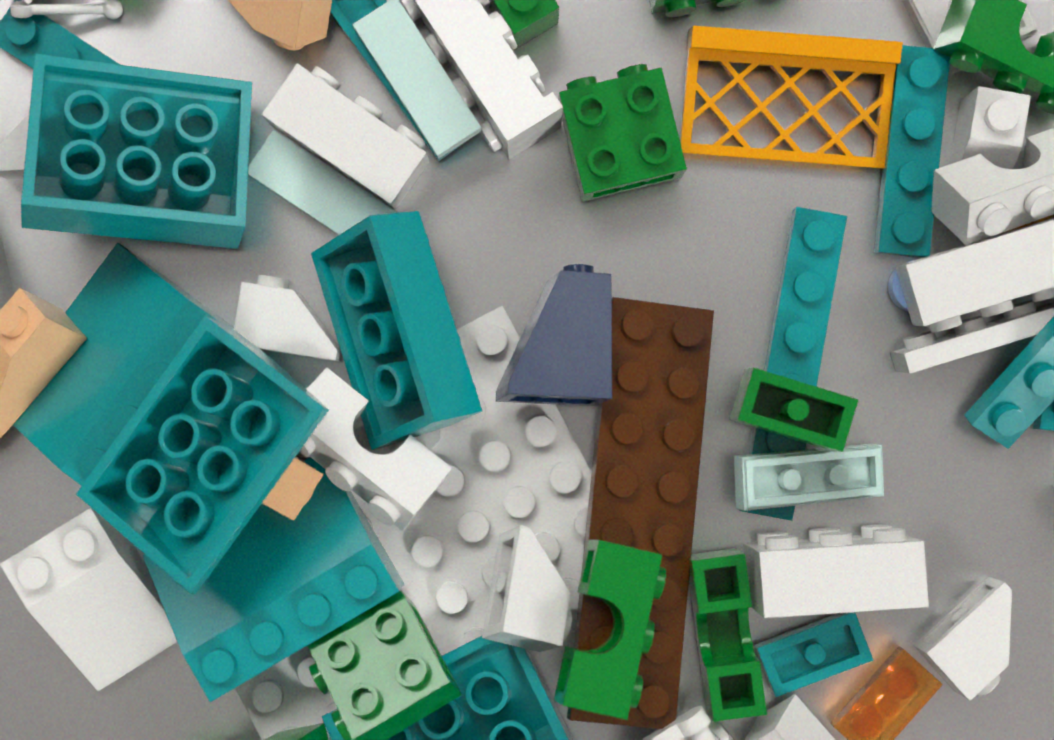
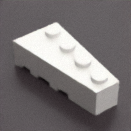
[399,0,563,160]

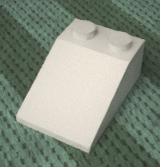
[0,508,177,691]

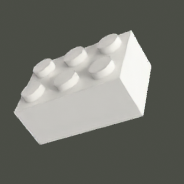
[744,524,929,618]

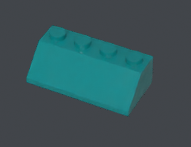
[311,211,483,450]

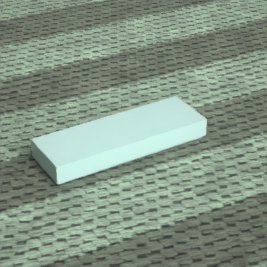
[352,0,482,159]
[248,129,399,235]
[734,443,884,511]

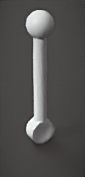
[10,0,123,20]

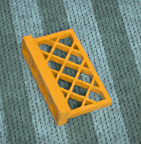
[680,25,903,169]

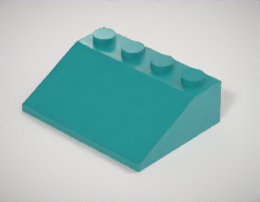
[21,54,252,249]
[13,242,234,486]
[76,315,329,594]
[142,457,405,702]
[321,635,573,740]

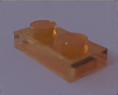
[830,646,943,740]

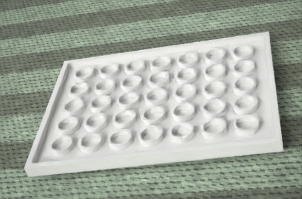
[235,305,592,740]

